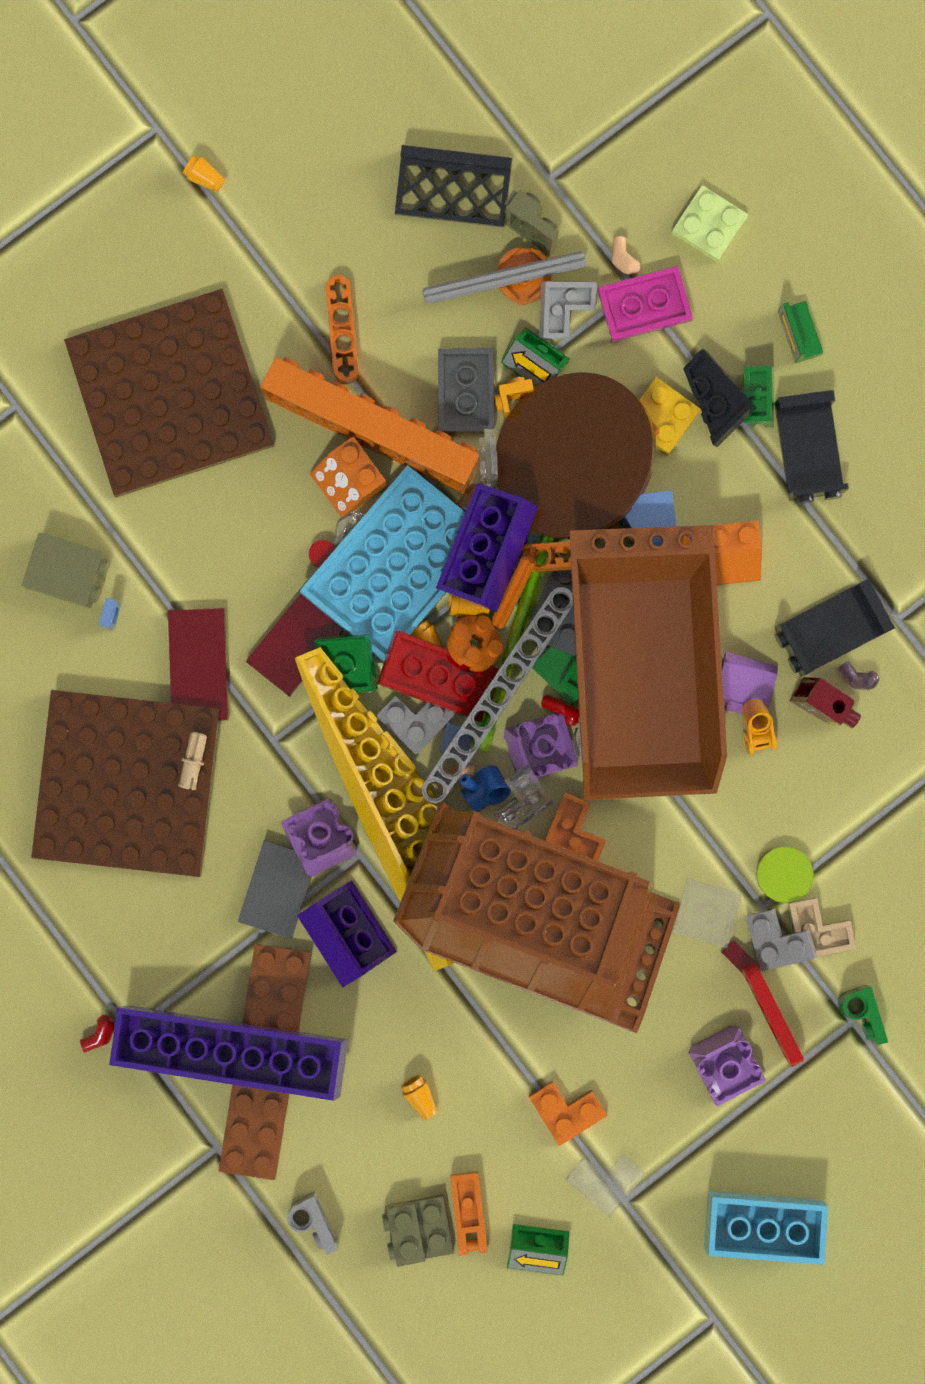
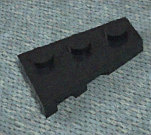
[683,348,757,447]

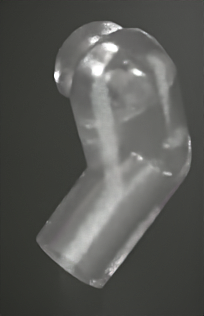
[333,511,364,547]

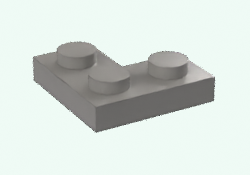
[539,281,597,338]
[376,696,455,755]
[745,908,817,971]

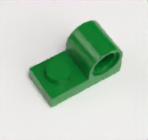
[838,985,888,1045]

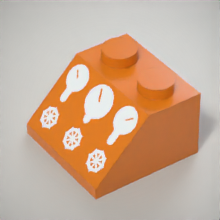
[310,436,387,519]

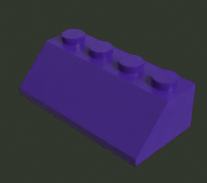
[436,483,538,612]

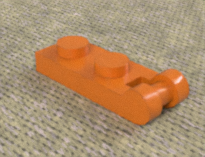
[450,1171,488,1256]

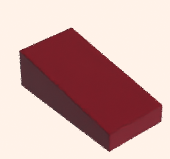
[721,940,759,974]

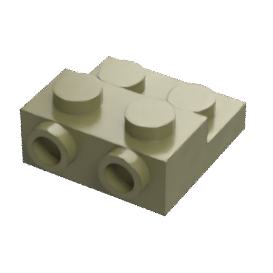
[504,190,559,256]
[382,1194,454,1267]

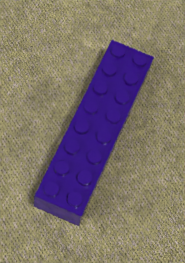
[109,1005,348,1101]

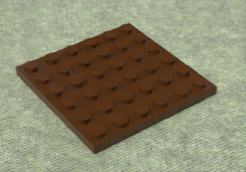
[64,288,274,498]
[31,690,220,877]

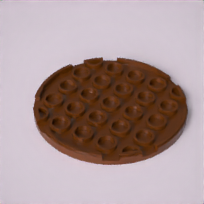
[494,372,656,539]

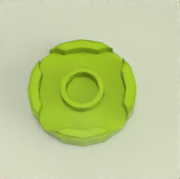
[756,846,814,903]

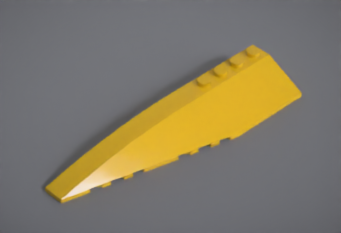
[295,647,454,971]

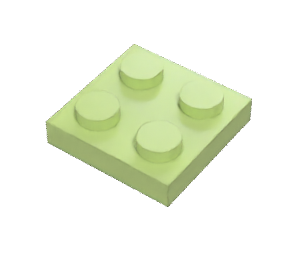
[671,185,748,263]

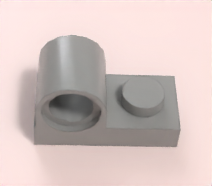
[287,1192,339,1255]

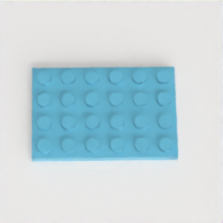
[299,465,465,662]

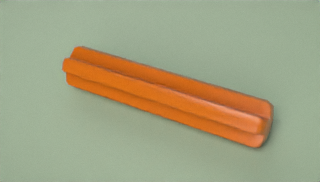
[491,555,536,629]

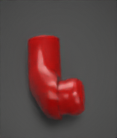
[541,694,579,726]
[80,1014,115,1053]

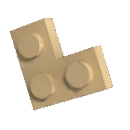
[788,898,856,956]

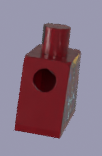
[790,677,861,728]

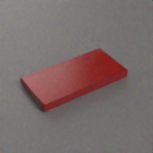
[377,630,499,722]

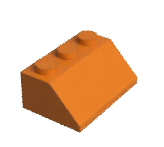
[681,521,762,585]

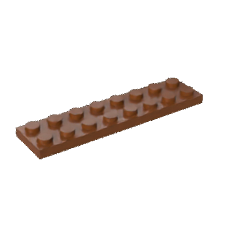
[218,944,311,1180]

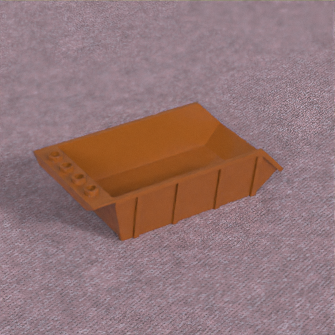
[569,525,727,800]
[393,802,680,1034]

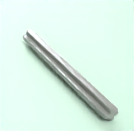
[423,251,586,304]

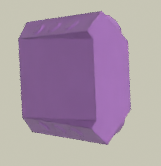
[722,652,778,718]
[503,713,578,782]
[281,798,357,877]
[689,1026,766,1106]

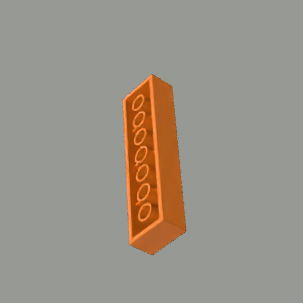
[260,357,480,494]

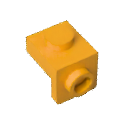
[494,377,534,418]

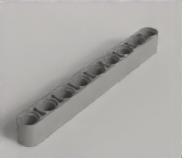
[422,587,573,803]

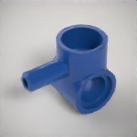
[460,765,511,812]

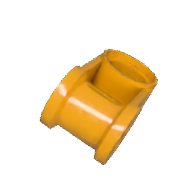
[741,699,777,755]

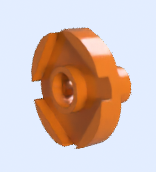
[497,247,552,305]
[447,615,504,672]

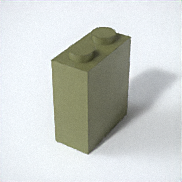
[21,532,110,609]

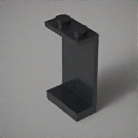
[774,390,849,504]
[774,578,895,677]

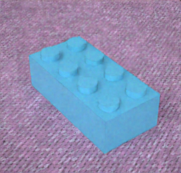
[704,1191,828,1265]

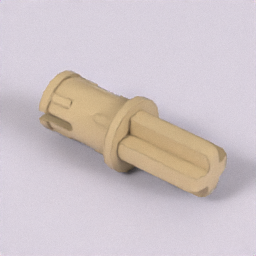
[178,732,207,790]

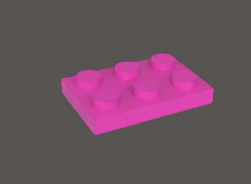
[597,266,693,343]

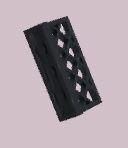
[395,145,512,228]

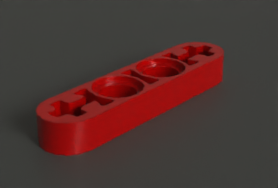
[741,962,804,1067]

